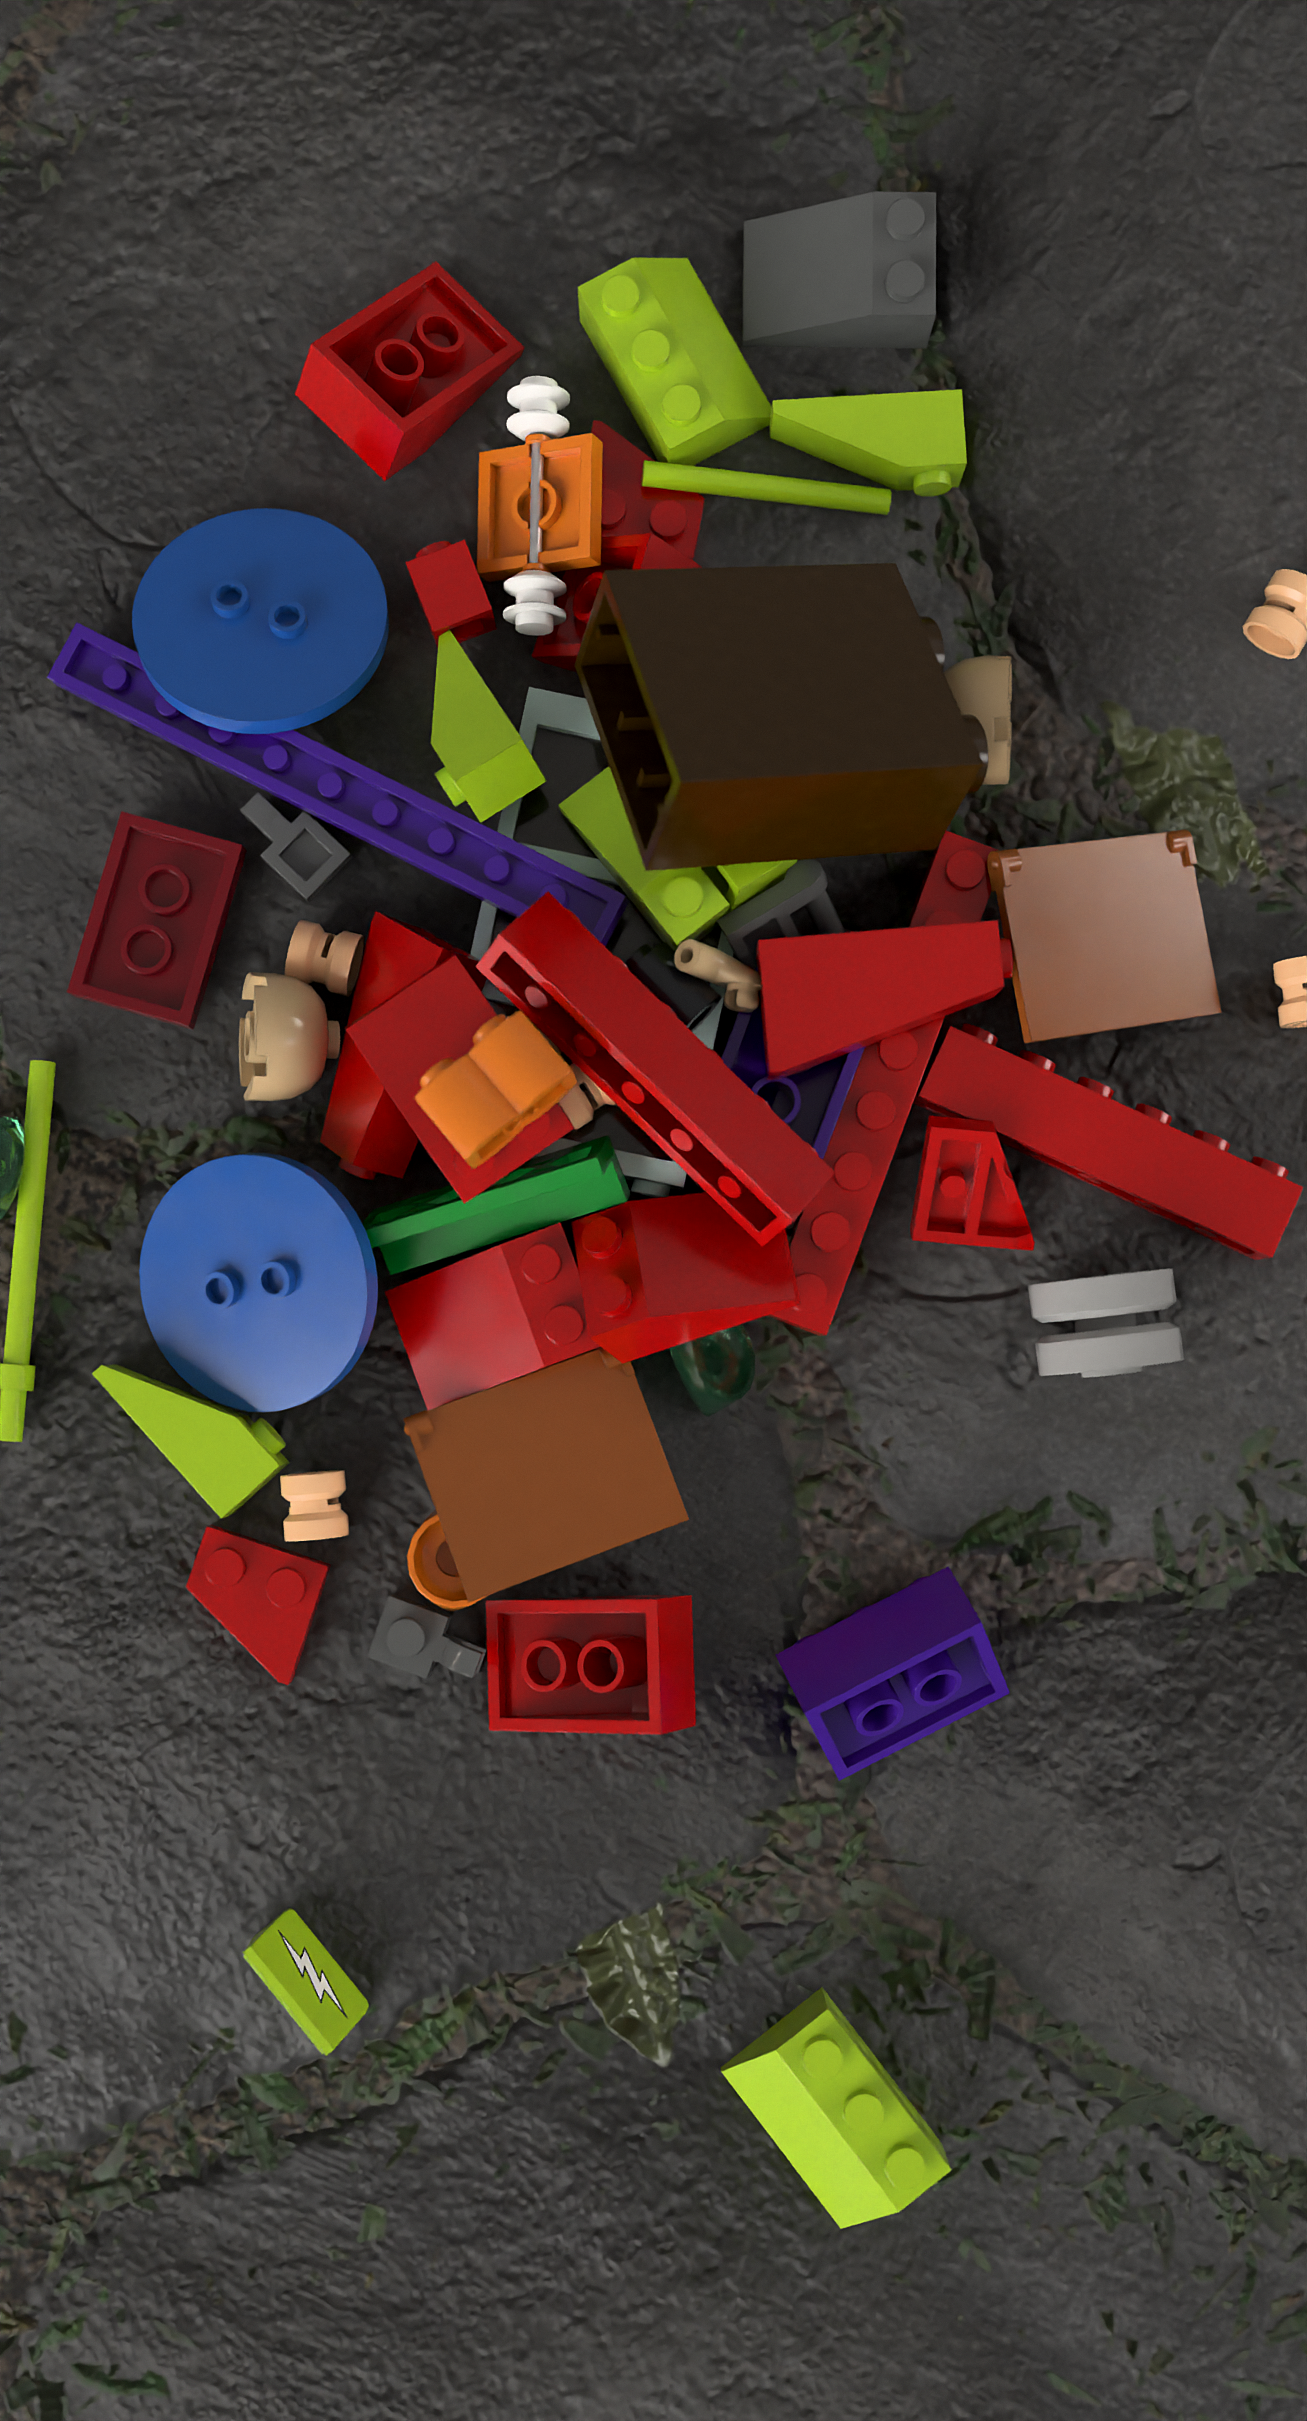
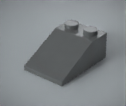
[742,192,936,349]

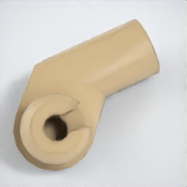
[674,939,762,1013]

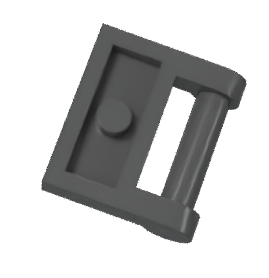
[717,859,851,970]

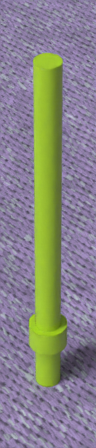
[0,1060,56,1442]

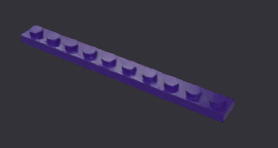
[47,622,629,946]

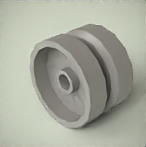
[1028,1269,1184,1378]

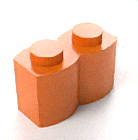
[414,1010,577,1169]

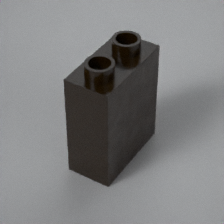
[575,563,988,871]

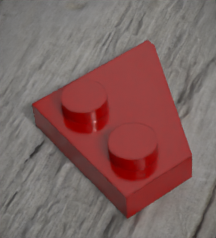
[591,420,705,561]
[910,1115,1035,1251]
[186,1524,331,1685]

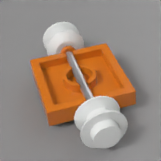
[477,376,603,635]

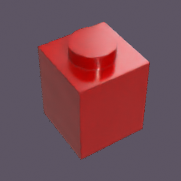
[406,539,496,648]

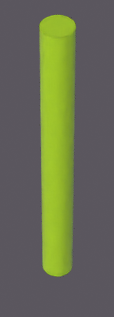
[641,460,891,515]

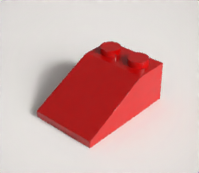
[295,261,525,481]
[345,953,575,1204]
[571,1192,801,1364]
[385,1222,600,1410]
[486,1595,696,1735]

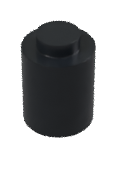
[625,942,722,1032]

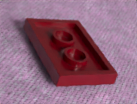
[67,811,247,1030]

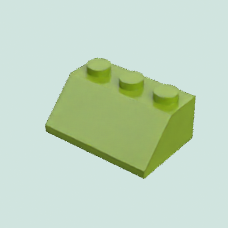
[578,257,772,466]
[721,1987,951,2229]

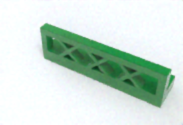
[362,1135,631,1275]

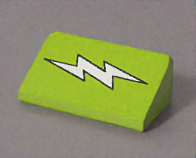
[243,1908,369,2056]

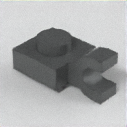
[241,792,352,903]
[367,1594,487,1679]

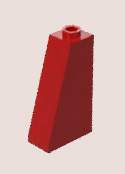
[320,911,487,1180]
[756,920,1013,1080]

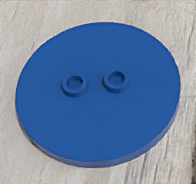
[132,508,389,734]
[139,1153,378,1412]

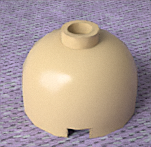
[944,656,1012,785]
[239,972,340,1101]

